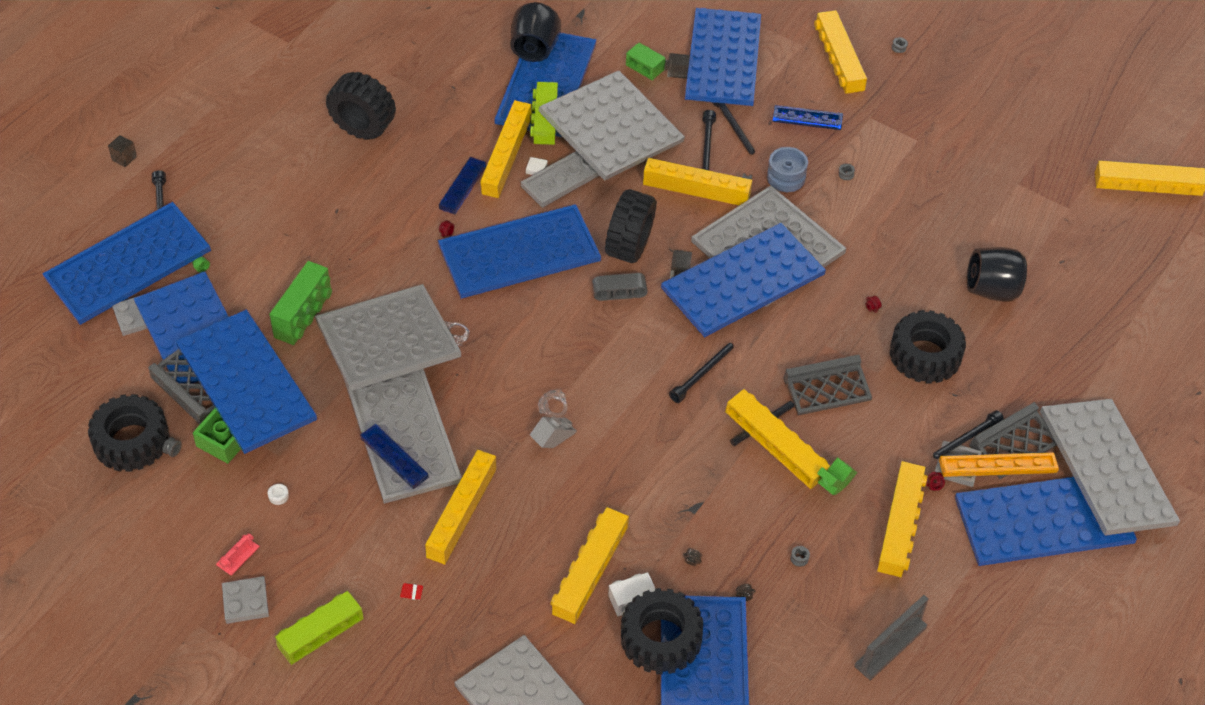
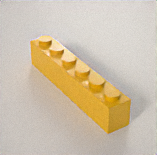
[814,10,867,94]
[480,100,532,198]
[643,158,752,206]
[1095,161,1205,196]
[725,389,830,489]
[425,450,497,565]
[877,461,928,577]
[550,507,629,624]

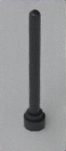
[712,102,755,155]
[702,110,716,171]
[151,170,166,210]
[669,343,734,404]
[933,410,1004,459]

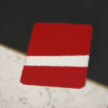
[400,583,423,600]

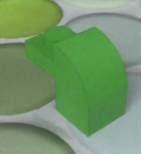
[817,457,858,495]

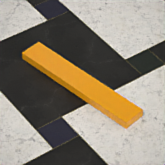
[939,453,1059,477]

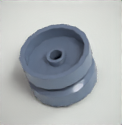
[767,147,808,192]

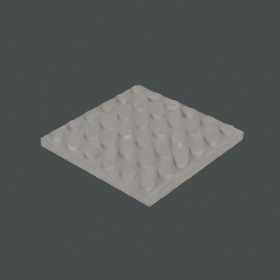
[539,71,685,181]
[691,186,846,307]
[315,284,461,391]

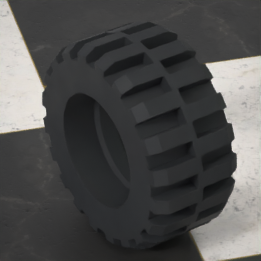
[326,72,396,140]
[605,189,657,263]
[889,310,966,384]
[88,394,170,472]
[621,588,703,675]

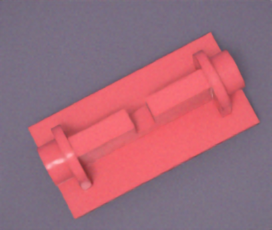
[216,533,260,576]

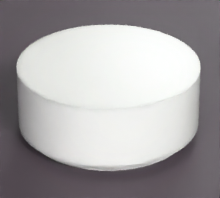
[268,484,289,505]

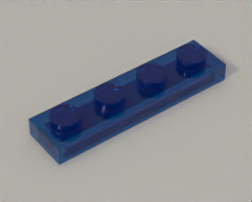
[772,105,843,130]
[439,157,486,215]
[360,423,429,489]

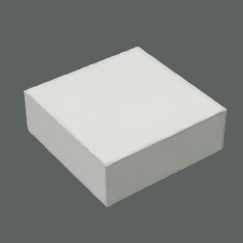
[526,157,547,175]

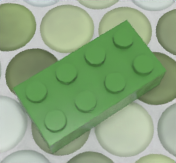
[269,261,332,345]
[193,408,241,464]

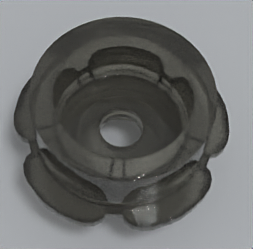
[683,548,703,566]
[735,584,756,601]

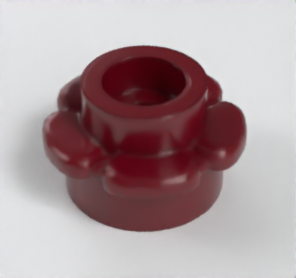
[439,220,455,237]
[865,295,882,313]
[926,472,945,491]

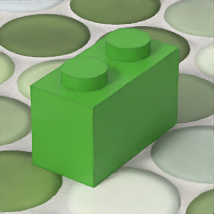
[626,43,665,80]

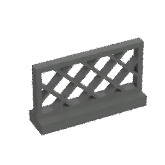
[148,349,215,425]
[783,355,872,415]
[969,402,1057,479]
[854,595,929,681]

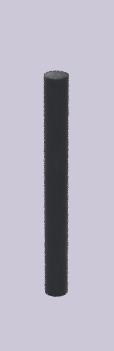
[730,401,794,446]

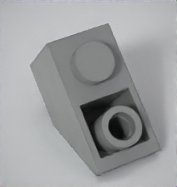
[530,416,577,448]

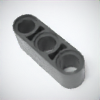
[592,273,648,301]

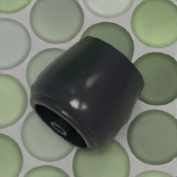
[510,2,561,62]
[966,247,1027,302]

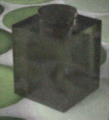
[665,53,690,79]
[108,135,137,167]
[670,250,692,278]

